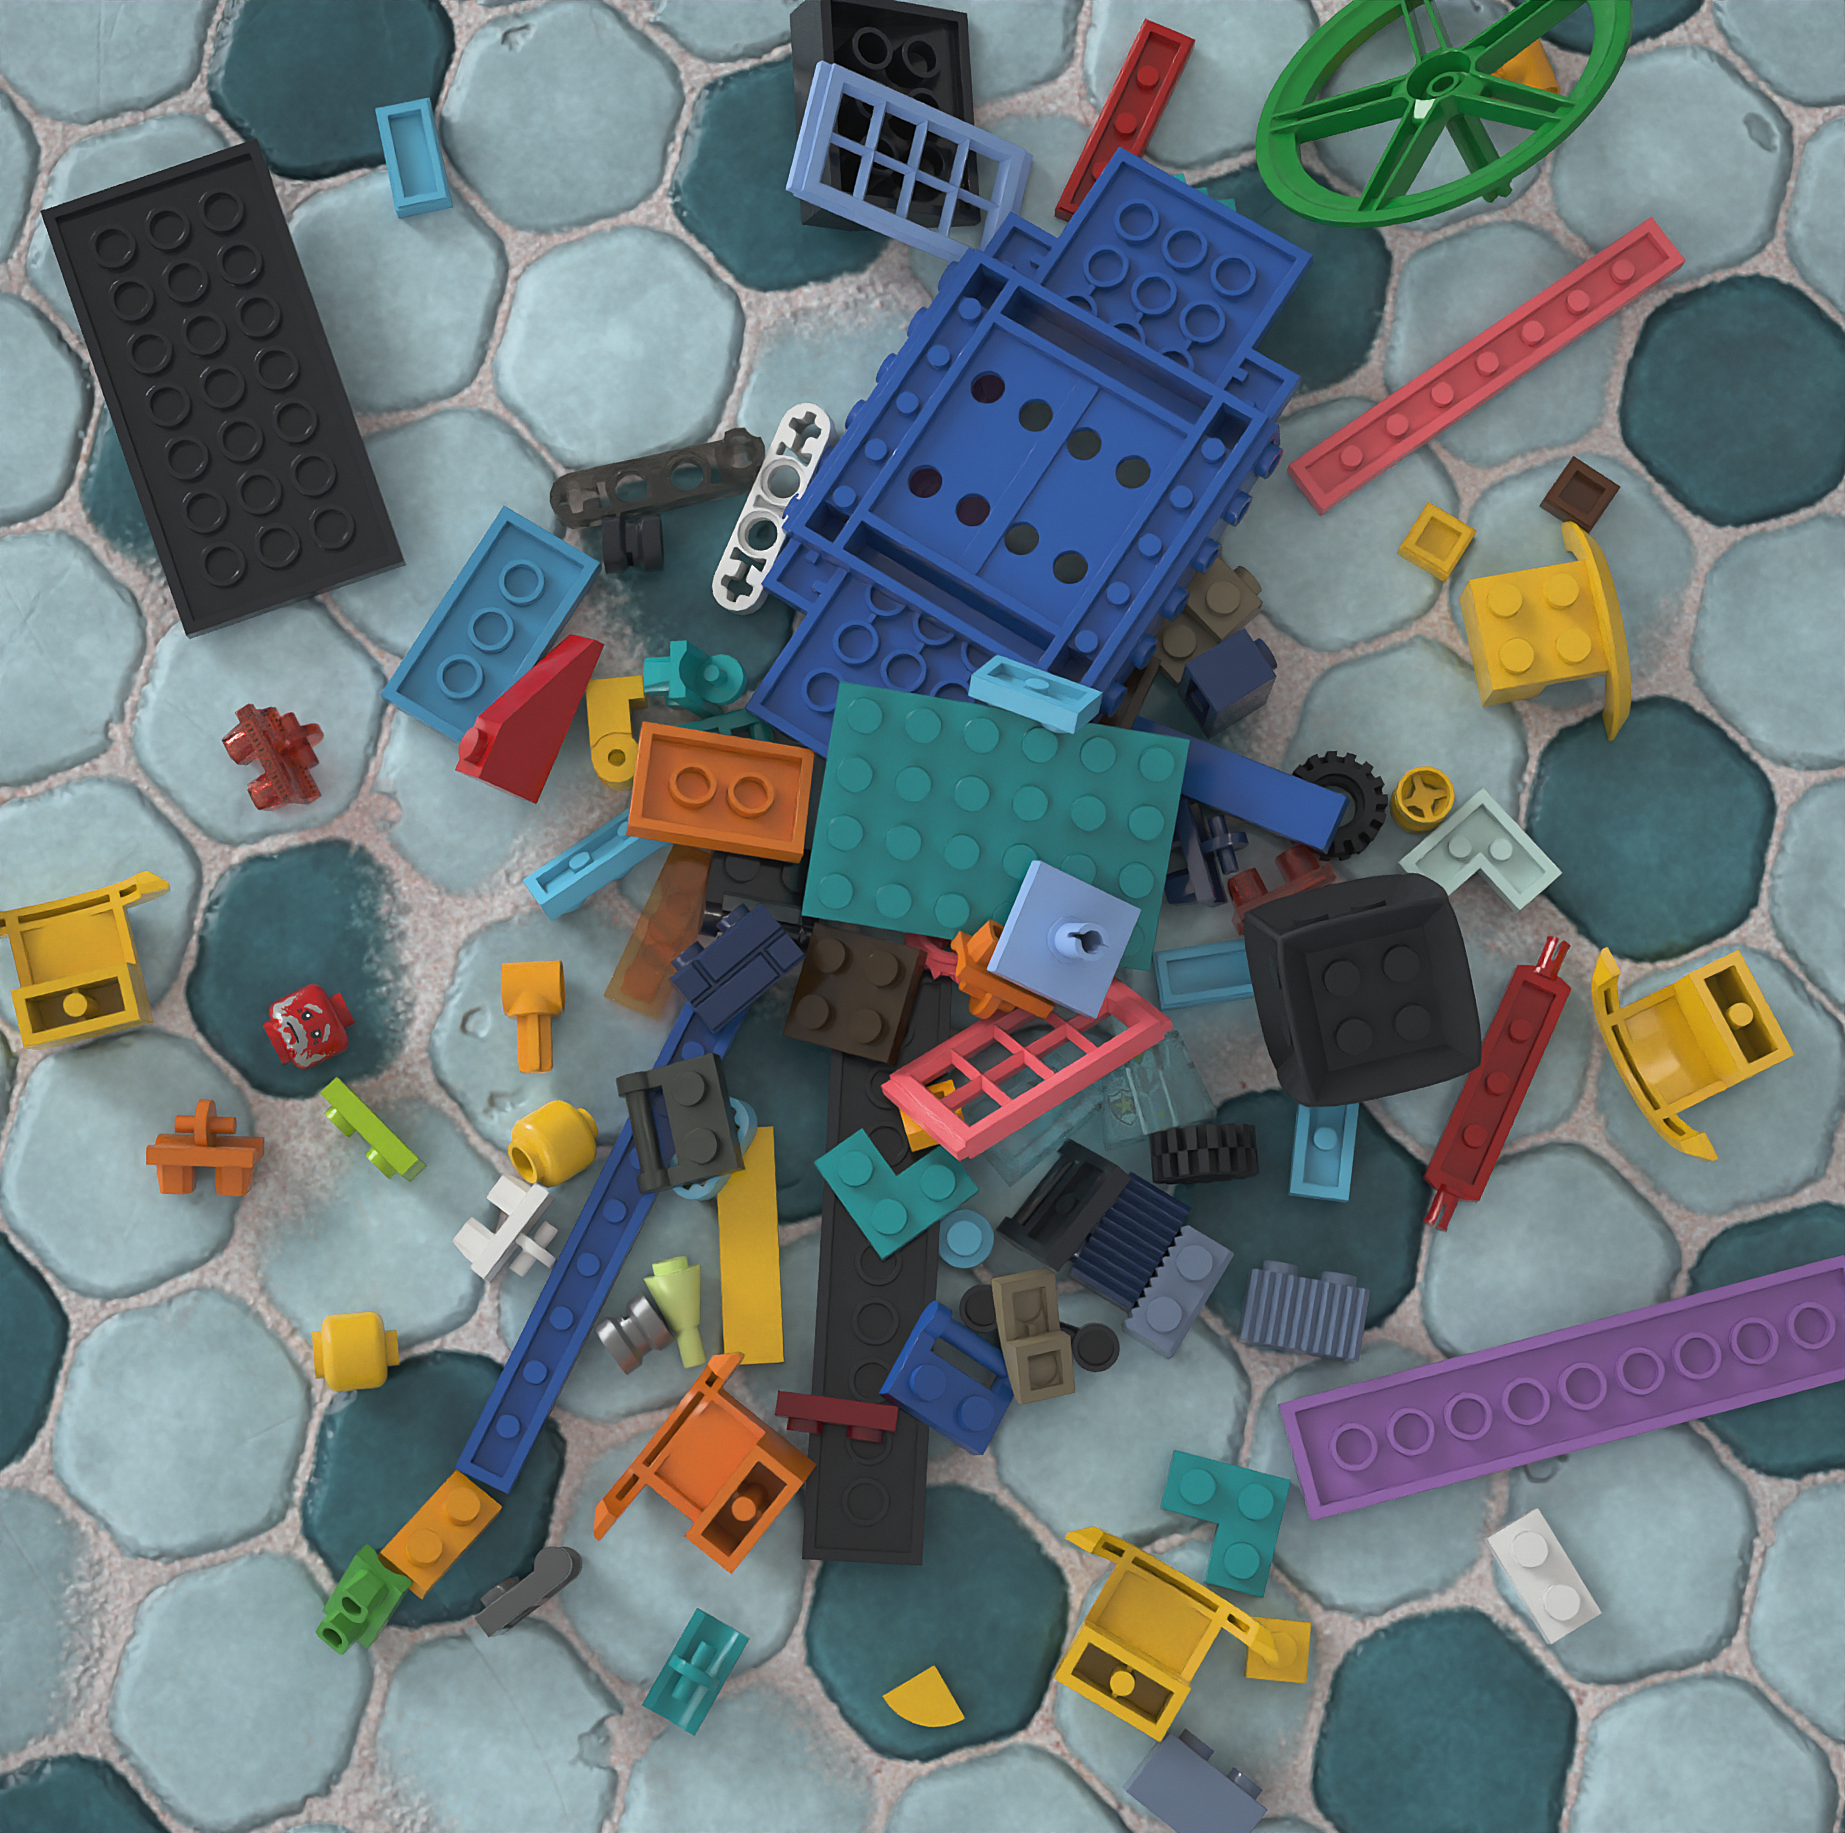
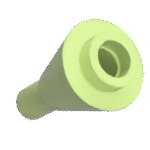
[643,1255,707,1368]

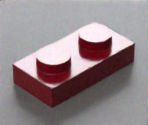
[775,1391,899,1443]

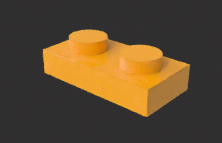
[378,1469,502,1600]

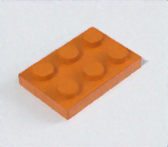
[626,721,815,864]

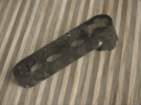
[550,427,766,529]

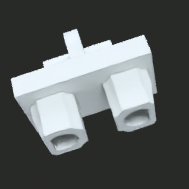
[452,1173,559,1283]

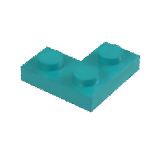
[814,1128,979,1261]
[1159,1450,1291,1598]

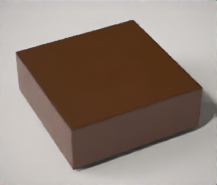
[1539,456,1621,534]

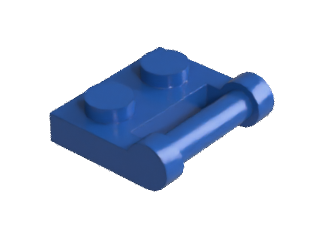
[879,1300,1014,1455]

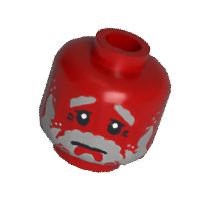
[262,983,355,1070]

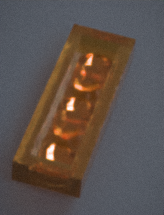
[603,843,711,1022]

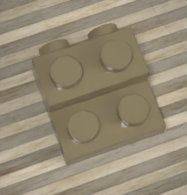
[1153,541,1263,688]

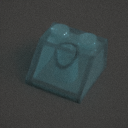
[967,1052,1105,1188]

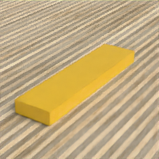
[717,1126,785,1366]

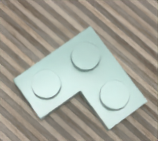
[1395,788,1562,915]

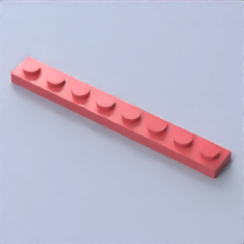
[1287,217,1686,516]

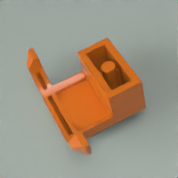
[594,1352,817,1574]

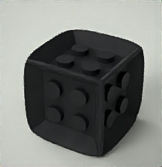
[1244,873,1482,1107]

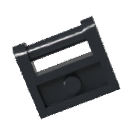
[698,849,819,955]
[995,1138,1132,1272]

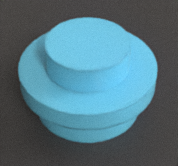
[938,1209,994,1269]

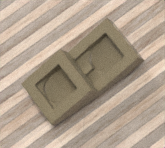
[991,1267,1075,1405]

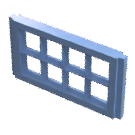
[786,61,1033,263]

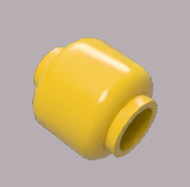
[508,1100,598,1187]
[312,1311,399,1392]

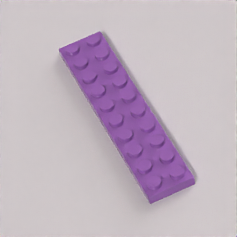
[1278,1255,1845,1521]

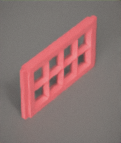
[881,976,1173,1161]

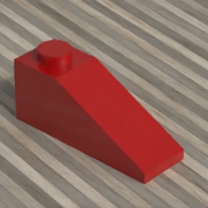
[455,634,605,804]

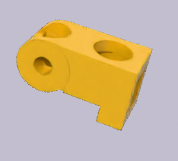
[585,675,648,791]

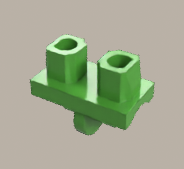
[315,1544,413,1655]

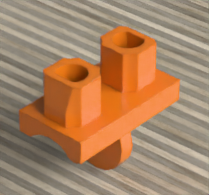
[950,919,1054,1020]
[146,1099,264,1196]

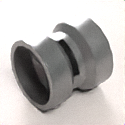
[593,1292,676,1375]

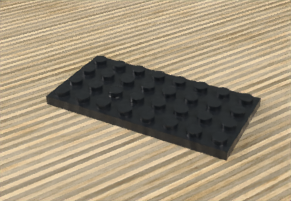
[40,138,406,639]

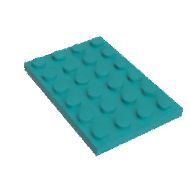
[801,681,1190,972]

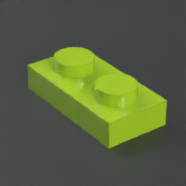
[320,1077,427,1182]

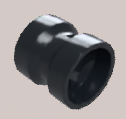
[602,514,664,574]

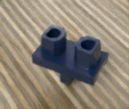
[1164,798,1249,908]

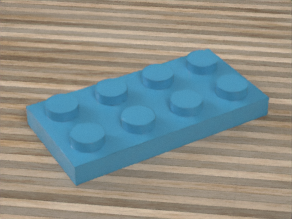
[380,506,602,745]

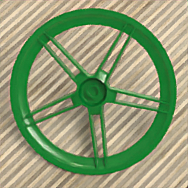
[1255,0,1634,228]

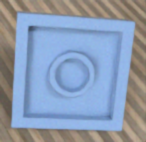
[987,861,1141,1019]

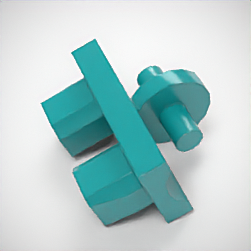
[643,640,747,719]
[642,1608,750,1736]

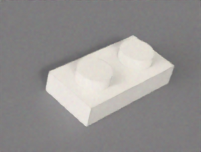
[1484,1508,1602,1644]

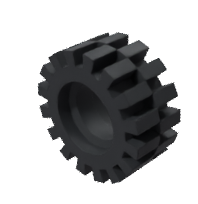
[1288,751,1388,862]
[1149,1123,1259,1185]

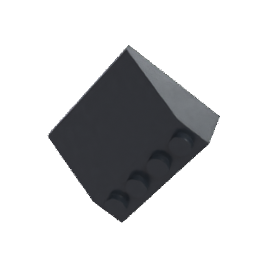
[790,0,981,232]

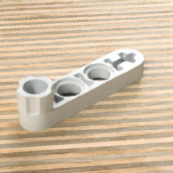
[712,403,841,615]

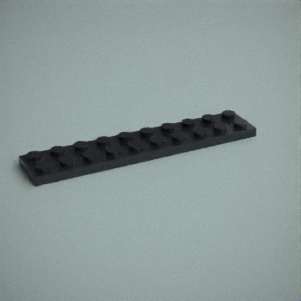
[802,971,953,1566]

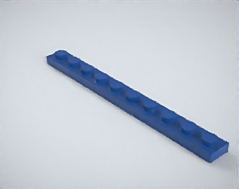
[455,936,753,1495]

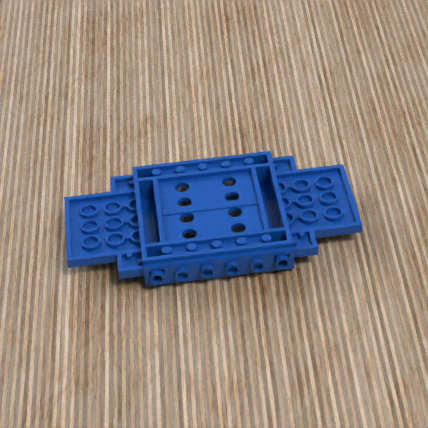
[745,146,1313,761]

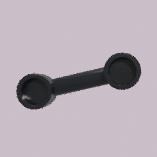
[959,1283,1120,1372]

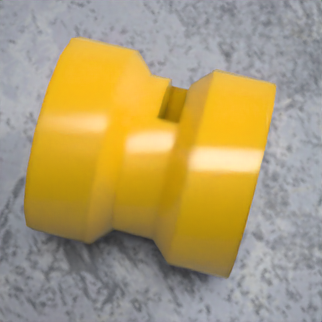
[1389,766,1455,835]

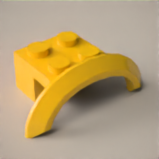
[1459,521,1631,741]
[0,871,171,1051]
[1591,947,1795,1162]
[1054,1526,1279,1743]

